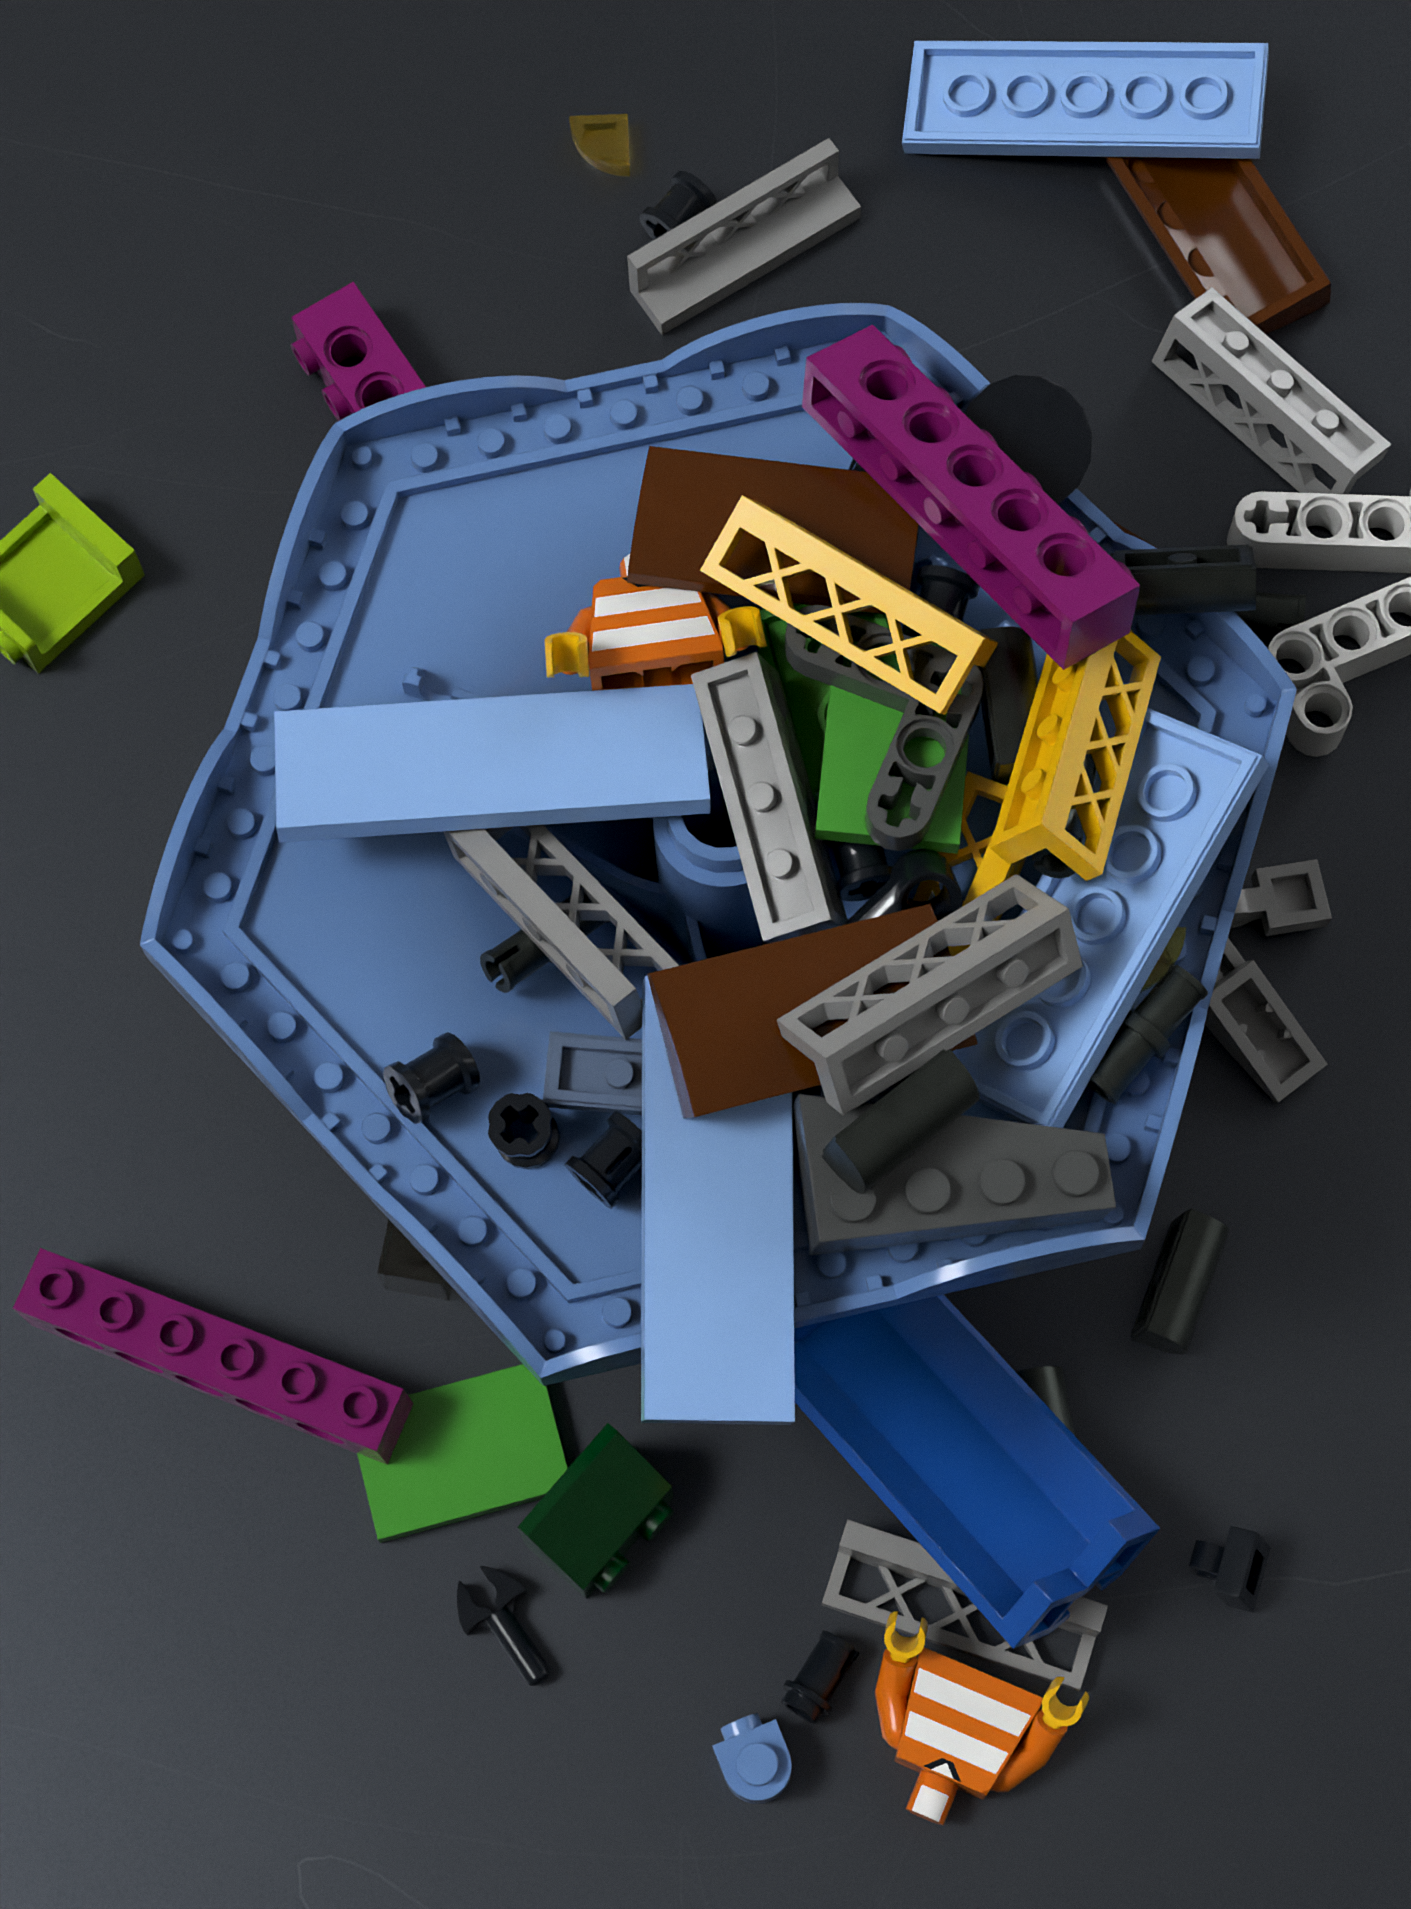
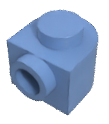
[712,1713,792,1804]

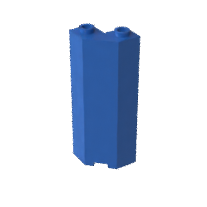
[794,1294,1161,1649]

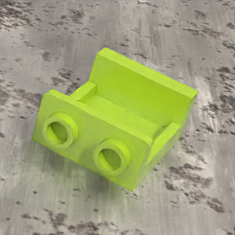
[0,473,145,674]

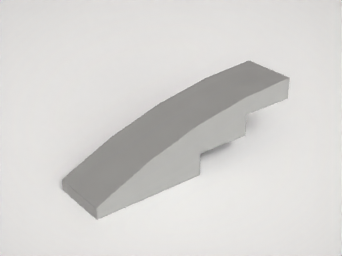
[1205,938,1328,1103]

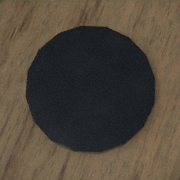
[962,375,1092,504]

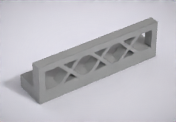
[627,138,861,335]
[1151,287,1391,494]
[691,652,848,944]
[443,825,679,1040]
[777,874,1083,1115]
[821,1519,1108,1692]

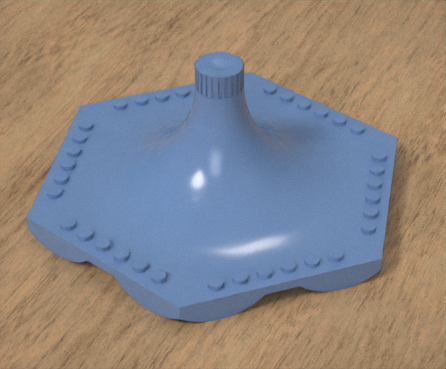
[140,303,1297,1386]

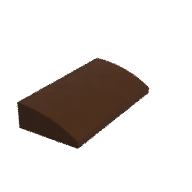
[1105,157,1331,334]
[627,446,920,614]
[647,904,978,1119]

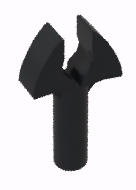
[457,1566,551,1686]

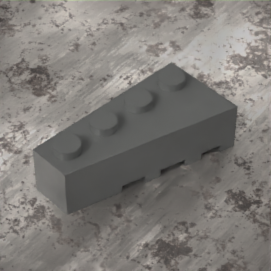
[792,1094,1116,1256]

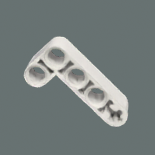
[1227,488,1411,573]
[1268,577,1411,757]

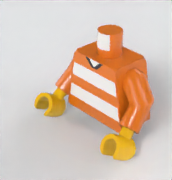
[544,554,767,691]
[875,1611,1089,1826]

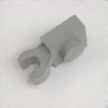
[1230,859,1332,936]

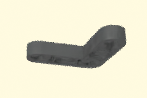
[785,605,984,851]

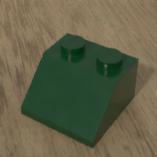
[517,1423,674,1599]

